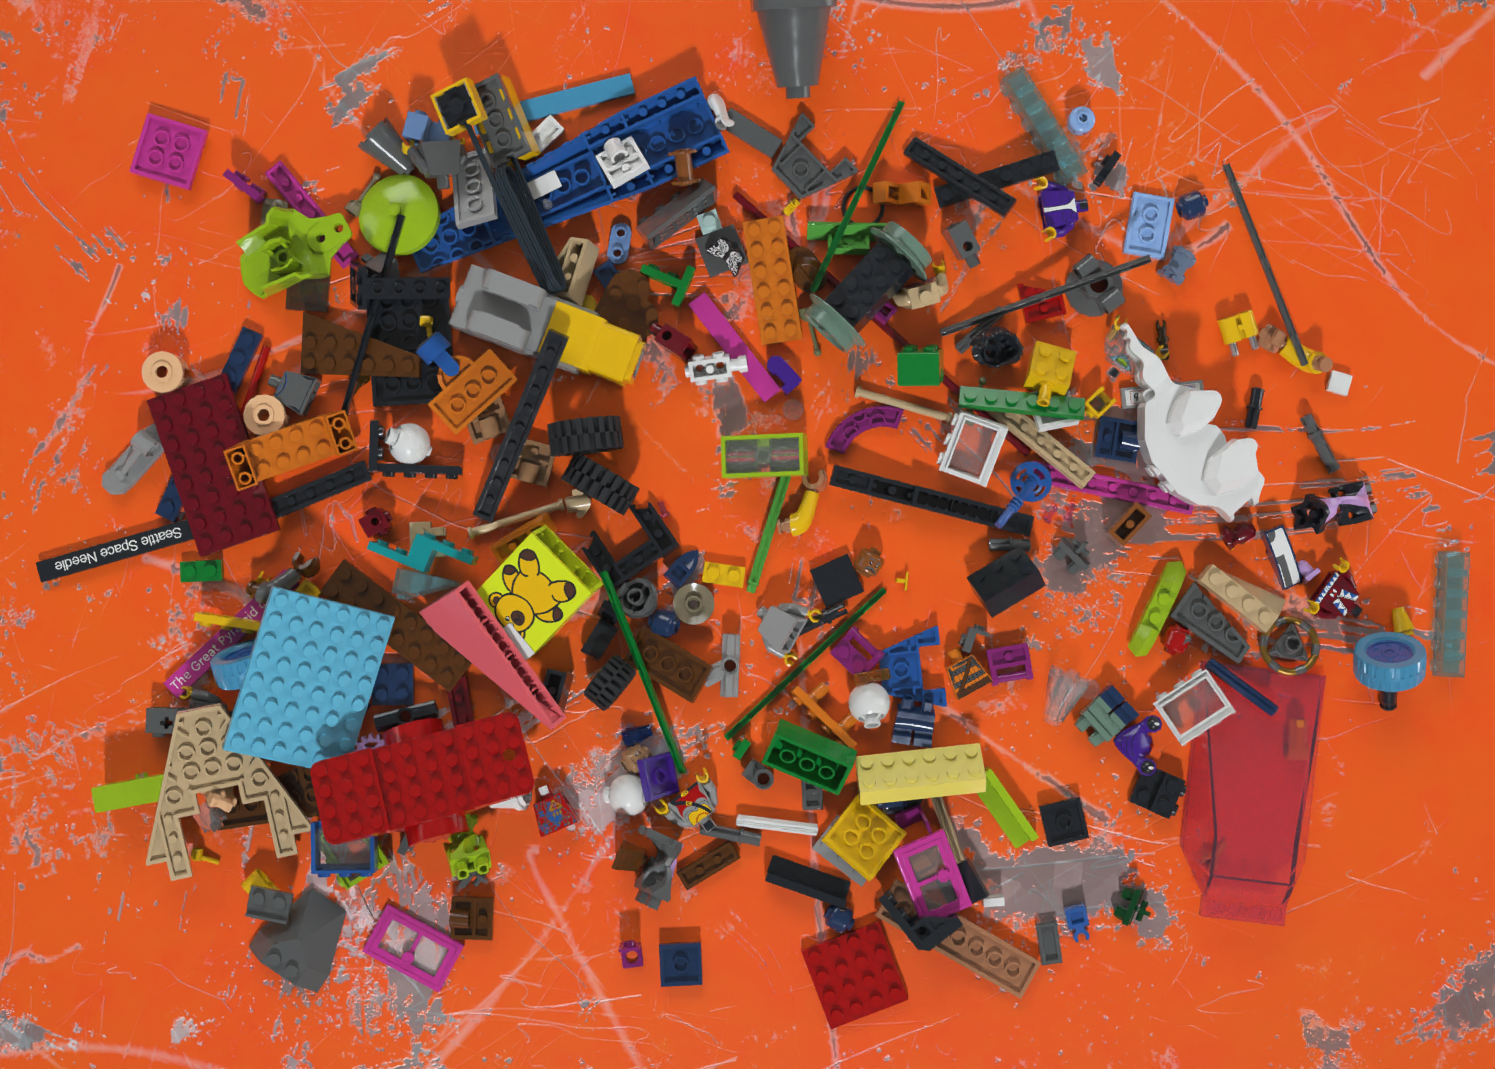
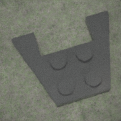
[772,113,858,200]

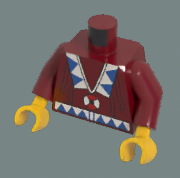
[1303,557,1363,620]

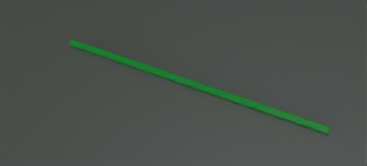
[810,99,905,292]
[600,570,687,775]
[724,587,887,740]

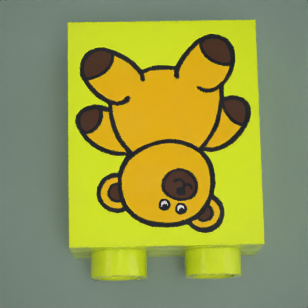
[476,524,604,661]

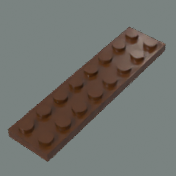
[320,559,472,692]

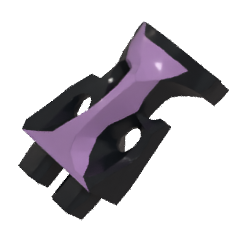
[1291,480,1378,534]

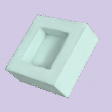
[696,209,722,236]

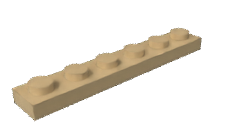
[986,411,1096,490]

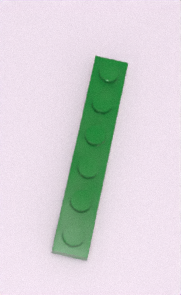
[958,386,1085,420]

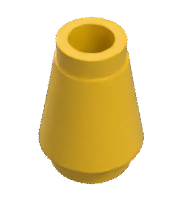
[1391,607,1415,636]

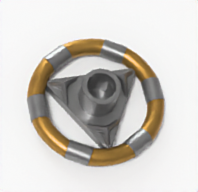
[1259,616,1320,676]

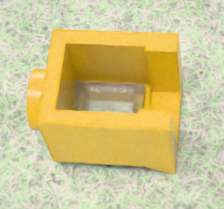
[1085,386,1117,419]

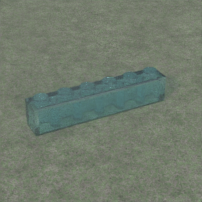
[999,66,1088,187]
[1430,551,1470,678]

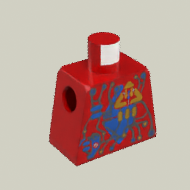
[533,784,579,837]

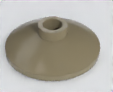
[673,583,715,625]

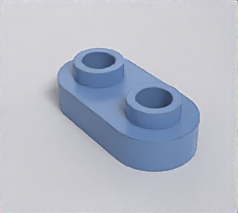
[607,223,632,265]

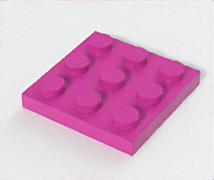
[129,113,209,191]

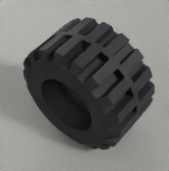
[584,655,636,711]

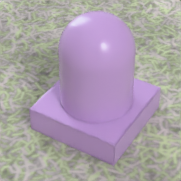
[1298,560,1320,584]

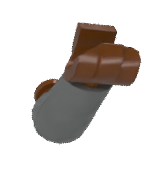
[246,551,320,604]

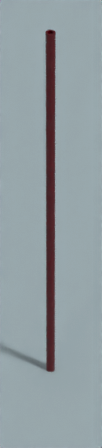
[732,191,1031,457]

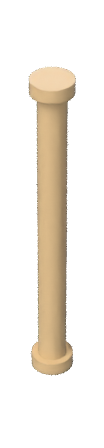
[854,385,953,425]
[467,498,566,539]

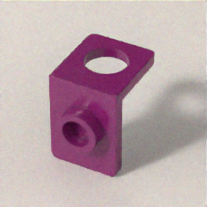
[894,804,932,834]
[618,940,643,969]

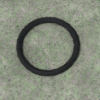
[841,186,885,223]

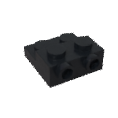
[1128,768,1187,819]

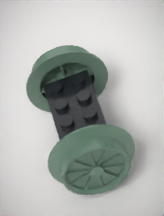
[804,221,932,353]

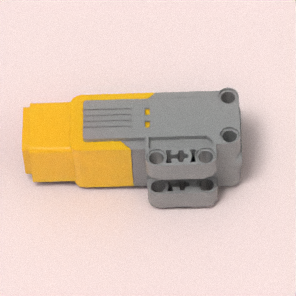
[448,264,647,387]

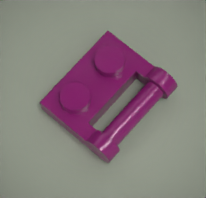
[830,626,885,681]
[986,643,1033,687]

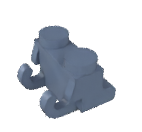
[1156,245,1196,286]

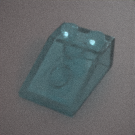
[391,568,464,601]

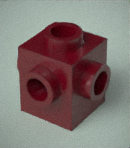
[358,506,393,538]

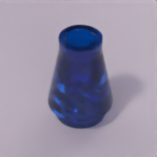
[621,724,653,748]

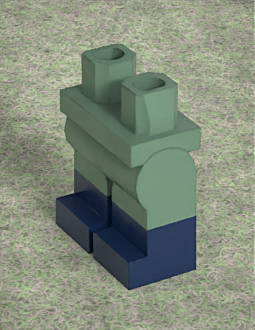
[1074,685,1139,747]

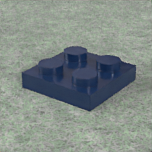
[372,663,415,705]
[659,942,703,987]

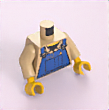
[892,260,949,310]

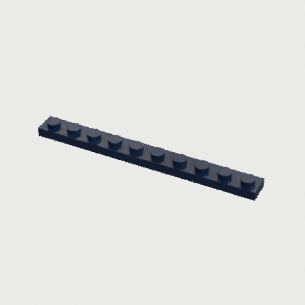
[155,326,264,522]

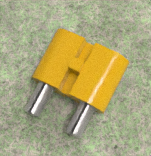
[1217,310,1259,357]

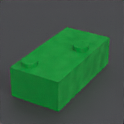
[762,718,857,795]

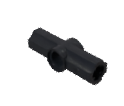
[374,700,439,733]

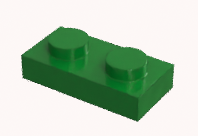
[180,560,224,583]

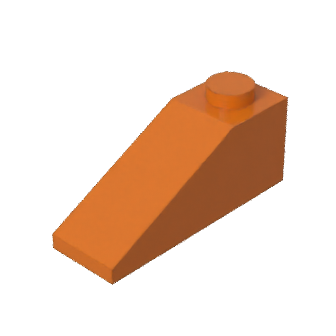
[490,512,557,565]

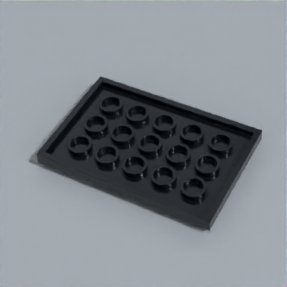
[367,299,454,408]

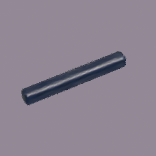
[1205,658,1279,716]

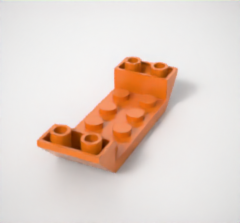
[223,410,358,491]

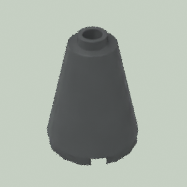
[358,117,416,175]

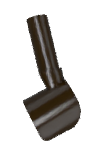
[353,376,370,397]

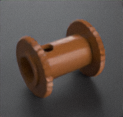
[668,148,701,186]

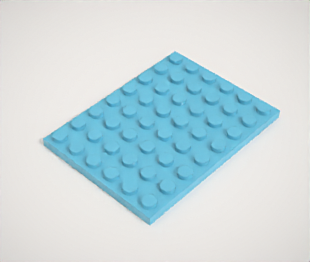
[222,586,395,768]

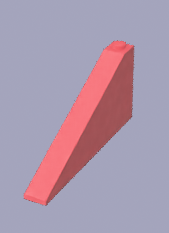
[420,580,566,730]

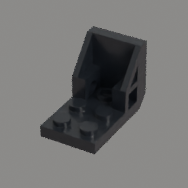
[876,887,963,951]

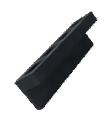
[765,855,851,908]

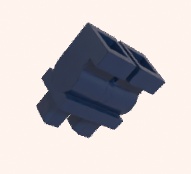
[891,695,935,748]

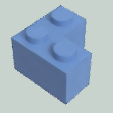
[402,110,454,146]

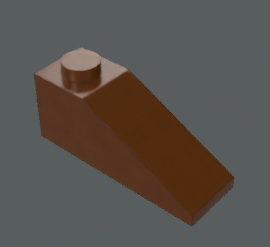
[611,840,648,872]

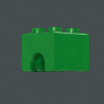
[897,344,944,386]

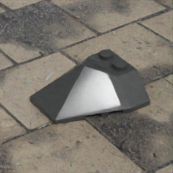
[248,888,347,993]

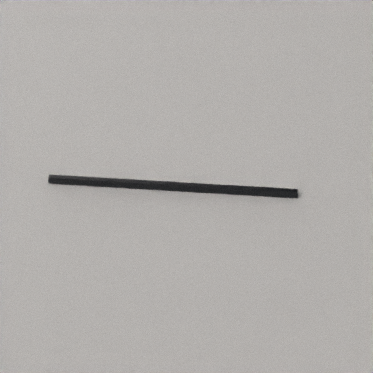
[341,214,406,417]

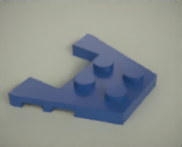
[879,626,947,707]

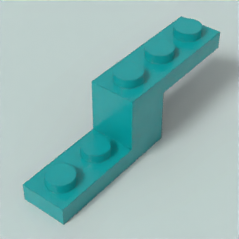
[367,531,479,572]

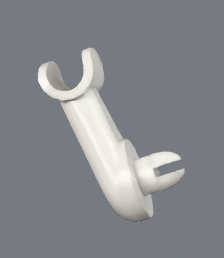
[707,94,734,131]

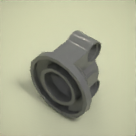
[1065,254,1125,317]

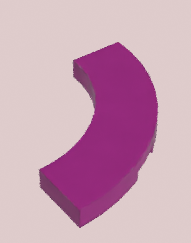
[825,406,904,454]

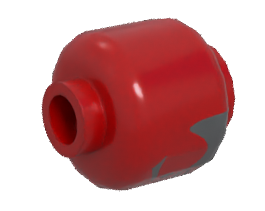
[1160,623,1192,656]

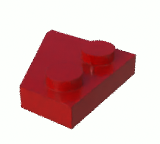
[1016,283,1067,324]

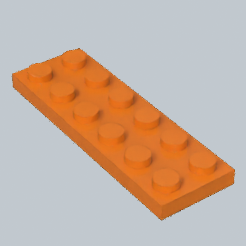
[742,215,803,346]

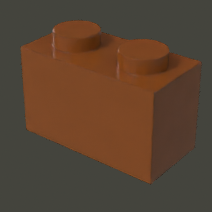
[1104,502,1152,547]

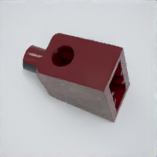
[649,322,698,364]

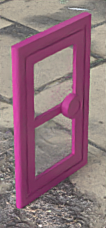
[893,829,972,918]
[362,904,465,993]

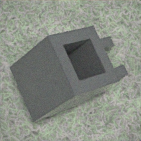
[360,252,400,277]

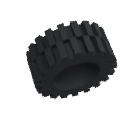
[547,415,624,457]
[560,452,640,516]

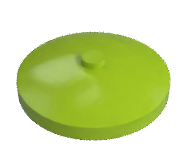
[359,174,441,256]

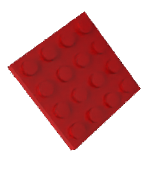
[801,920,909,1029]

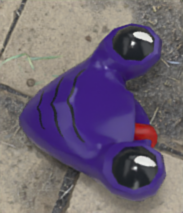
[1113,715,1162,776]

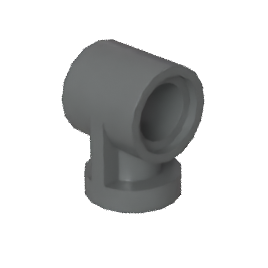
[741,758,774,790]

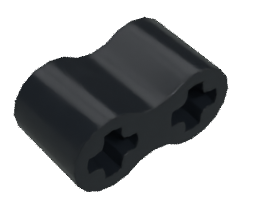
[581,618,619,662]

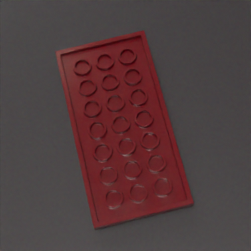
[147,373,281,557]

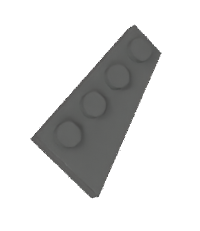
[1169,582,1250,664]

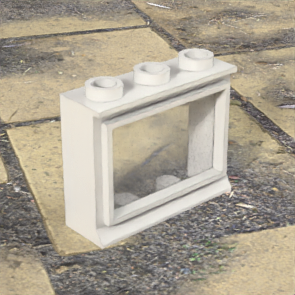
[936,409,1008,487]
[1153,668,1236,746]

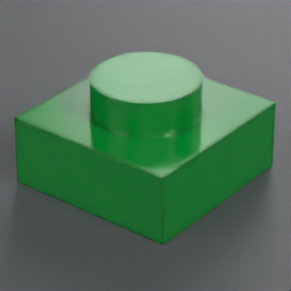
[732,737,751,761]

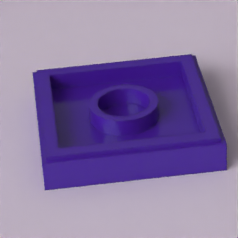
[637,751,680,802]

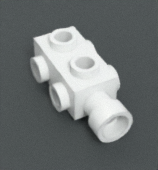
[684,351,748,385]

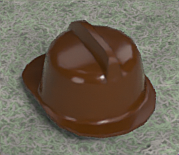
[789,246,827,293]

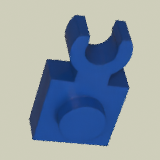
[1064,903,1090,942]

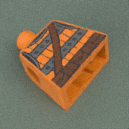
[945,647,993,700]

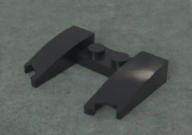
[582,502,681,591]

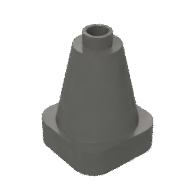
[750,0,837,99]

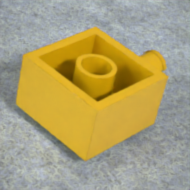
[1023,340,1077,407]

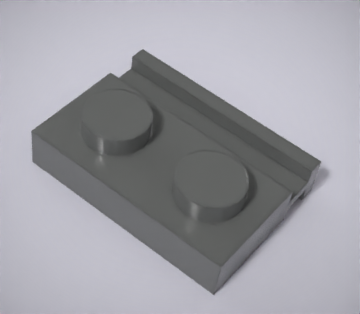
[245,885,294,925]

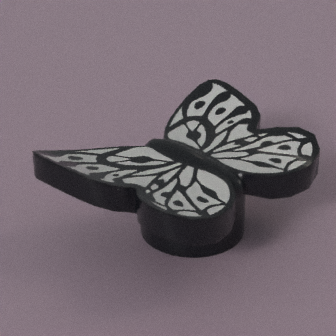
[706,236,745,277]

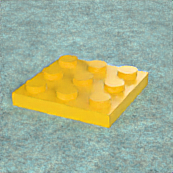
[821,793,907,881]

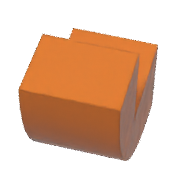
[873,181,931,206]

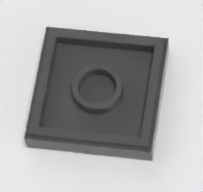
[695,224,749,278]

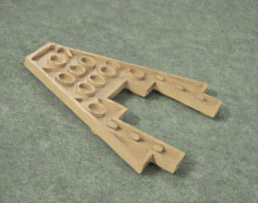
[146,703,311,881]

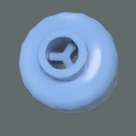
[1067,106,1095,136]

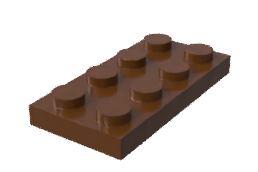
[624,625,714,703]

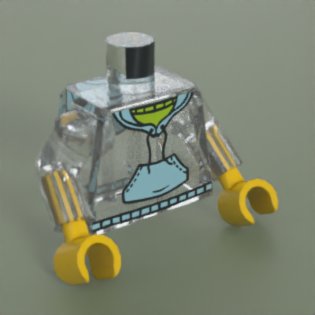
[1104,315,1170,380]

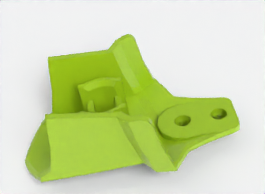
[236,206,353,299]

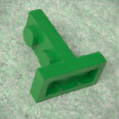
[640,263,696,309]

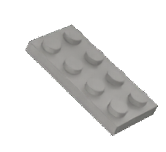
[452,148,498,230]

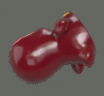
[1220,521,1256,551]

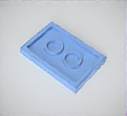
[1122,191,1175,260]

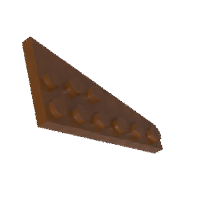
[300,312,422,378]
[210,766,319,831]

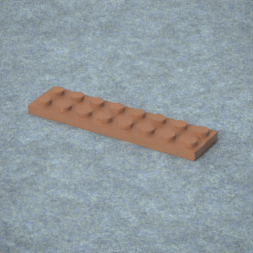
[875,878,1041,999]

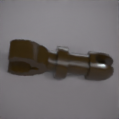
[1156,319,1169,360]

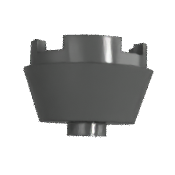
[618,578,658,618]

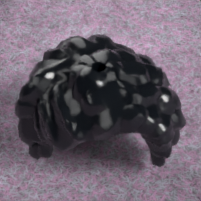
[971,326,1024,368]

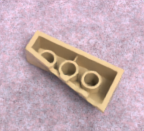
[1195,564,1286,633]

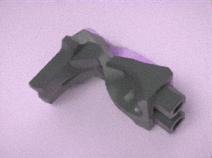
[634,824,684,910]

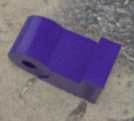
[767,356,802,396]

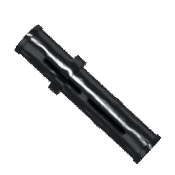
[798,601,848,637]

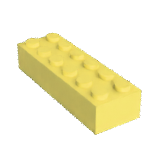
[855,743,986,805]

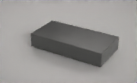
[1035,920,1063,966]

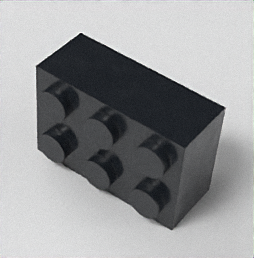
[966,546,1046,618]

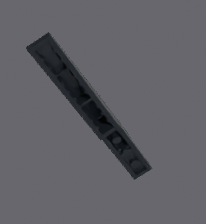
[829,465,1035,536]

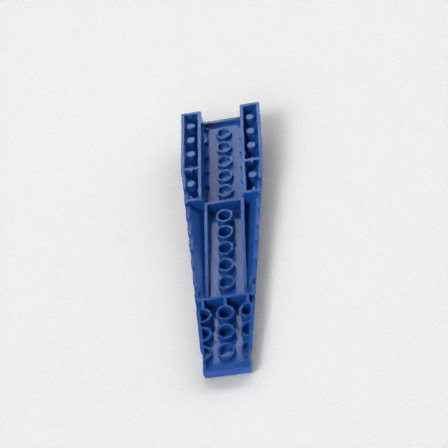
[412,76,730,274]

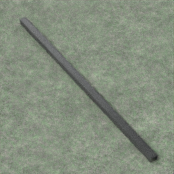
[1222,163,1308,366]
[939,255,1152,337]

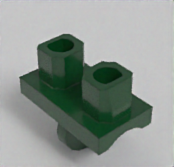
[1113,887,1151,926]

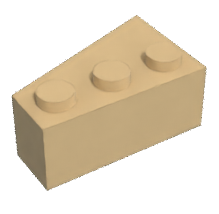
[538,237,600,306]

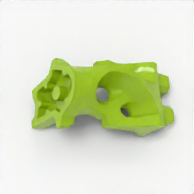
[443,814,492,880]

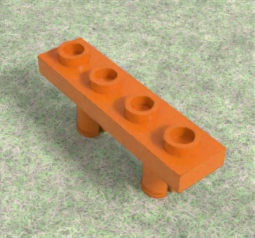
[789,681,858,749]

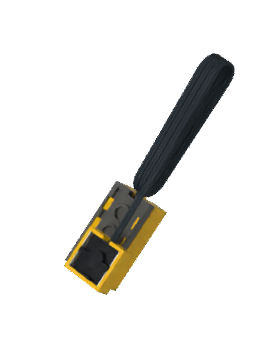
[430,73,567,295]

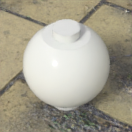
[384,423,432,464]
[848,680,890,728]
[603,774,650,816]

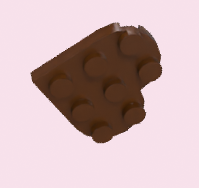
[594,269,658,339]

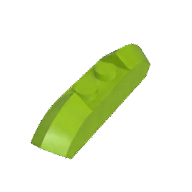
[1128,561,1186,657]

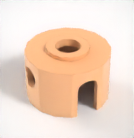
[141,351,189,394]
[243,394,291,435]

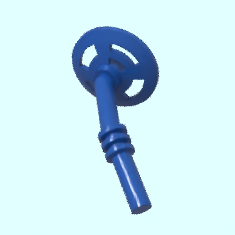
[995,461,1052,529]

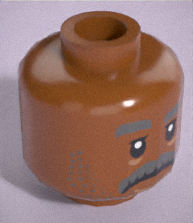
[853,546,884,578]

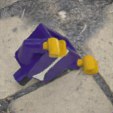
[1034,177,1088,242]

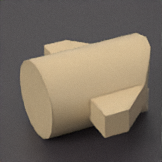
[565,488,591,518]

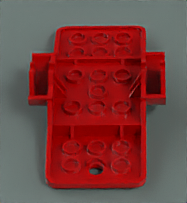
[310,712,535,847]

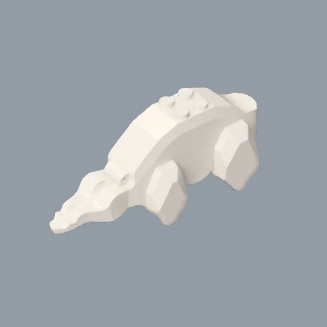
[1120,323,1265,522]

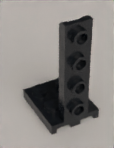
[350,262,450,310]
[368,420,463,479]

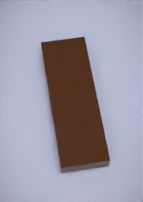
[676,840,741,890]

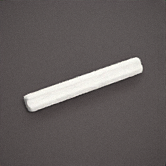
[736,814,818,836]

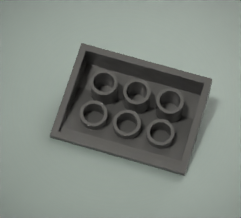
[636,178,717,250]

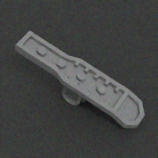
[102,423,164,495]

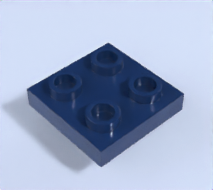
[1093,416,1140,464]

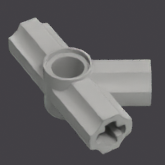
[705,633,741,697]

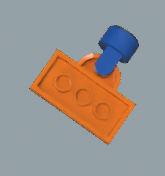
[416,331,518,435]

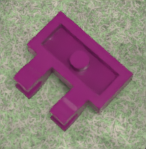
[223,169,267,204]

